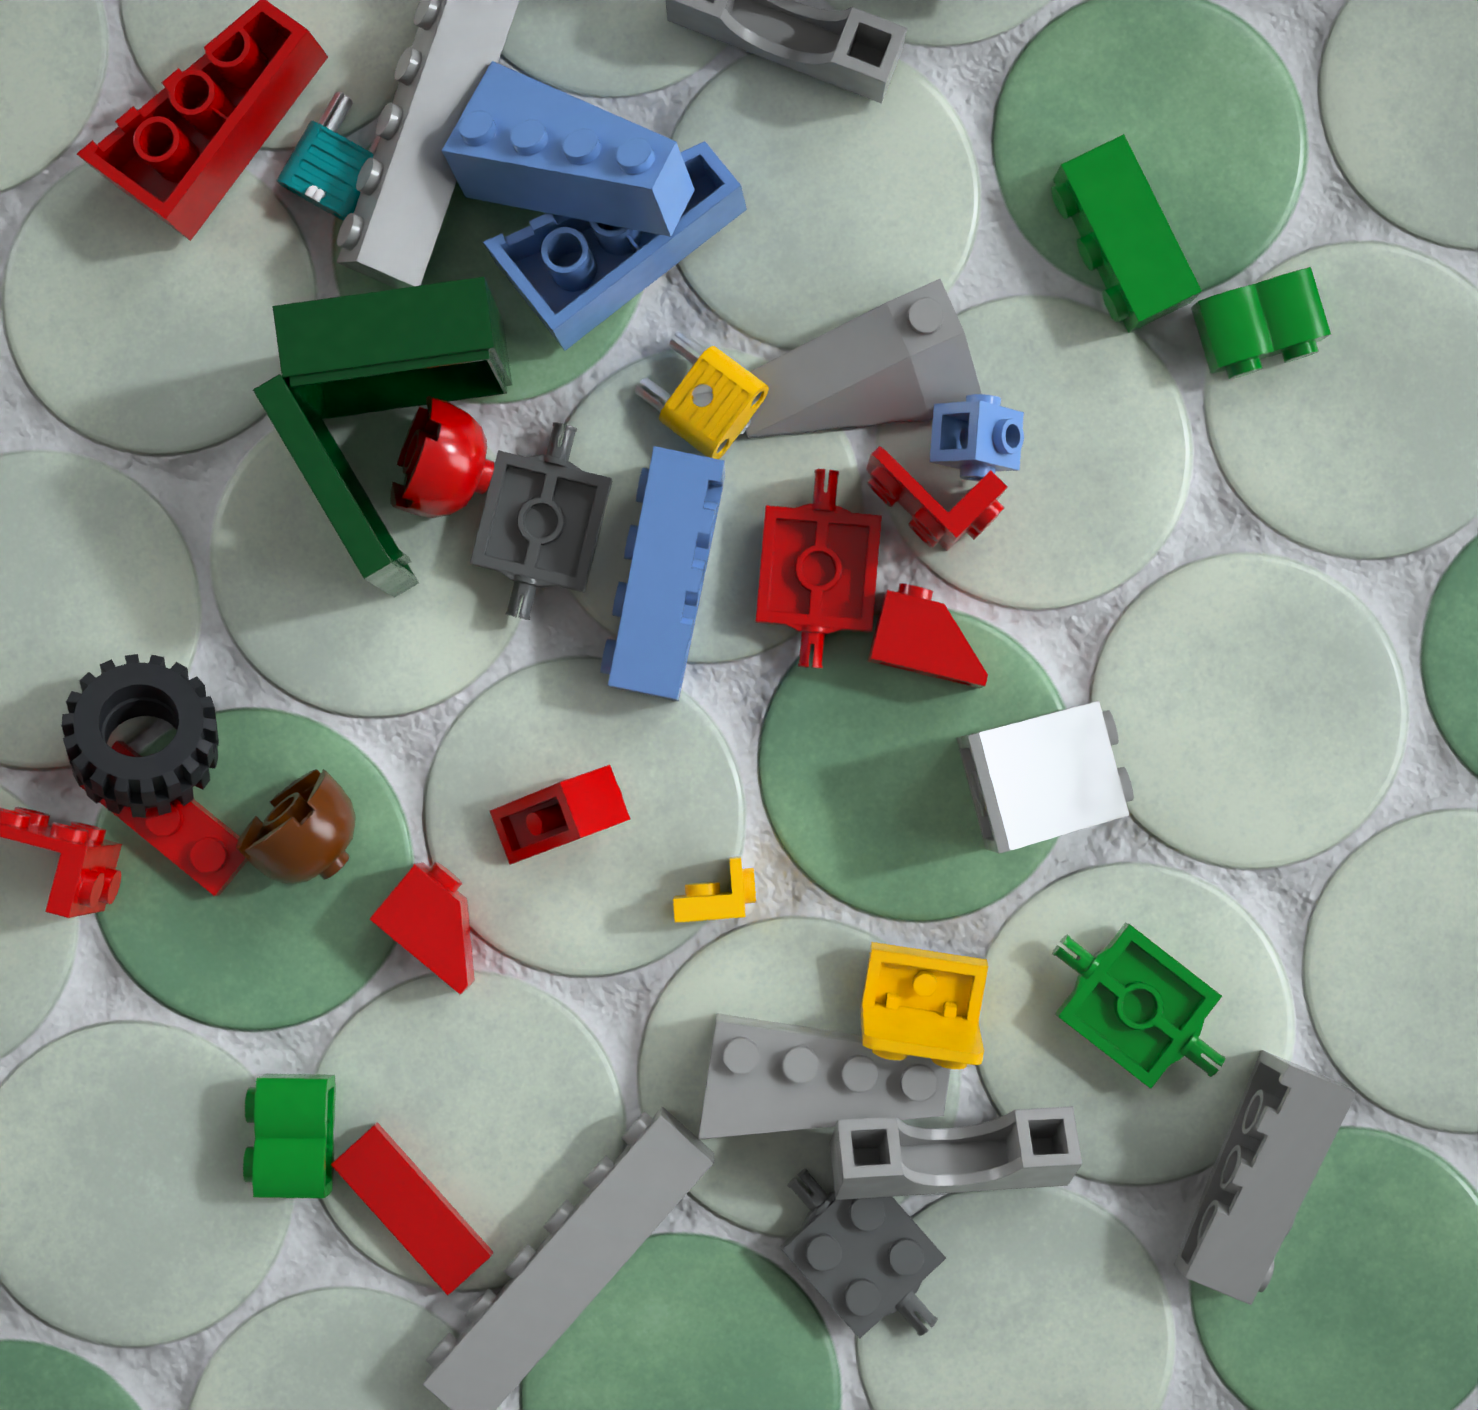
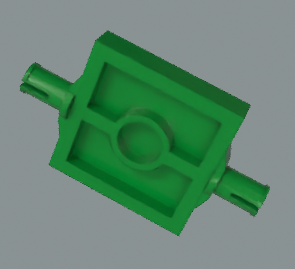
[1052,922,1226,1089]

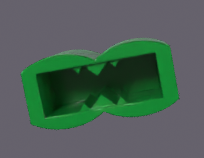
[1191,267,1331,379]
[243,1074,336,1198]

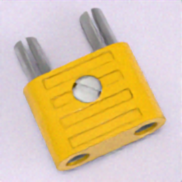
[635,331,769,459]

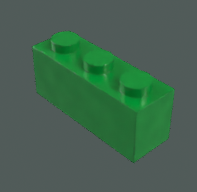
[1051,134,1202,333]

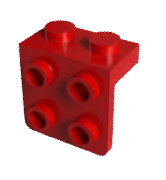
[866,446,1008,551]
[0,807,122,918]

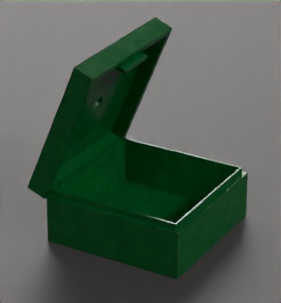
[253,277,512,598]

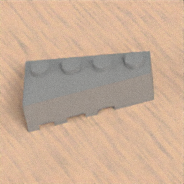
[698,1013,951,1139]
[1174,1050,1357,1305]

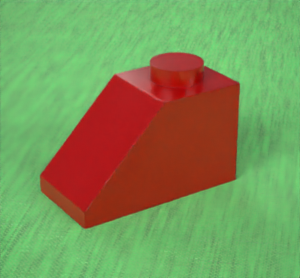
[867,583,988,689]
[490,765,630,865]
[369,861,475,995]

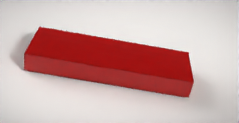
[330,1122,493,1296]

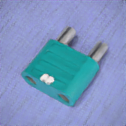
[276,92,380,221]

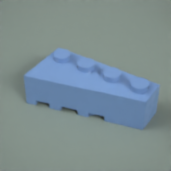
[483,141,747,351]

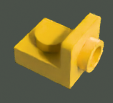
[673,856,756,923]

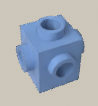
[930,394,1024,481]

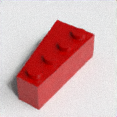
[77,0,328,241]

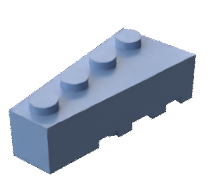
[442,61,695,237]
[600,446,725,701]

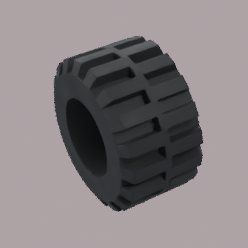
[61,654,219,818]

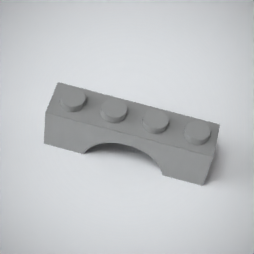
[666,0,907,104]
[829,1106,1082,1200]

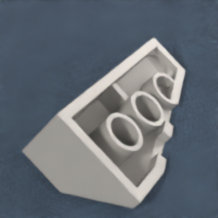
[745,279,982,438]

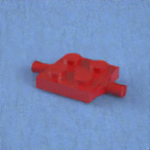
[755,469,882,669]

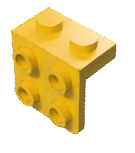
[860,942,988,1069]

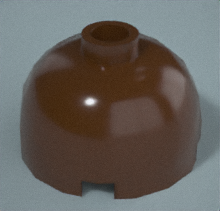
[236,769,356,884]

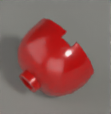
[390,396,494,518]

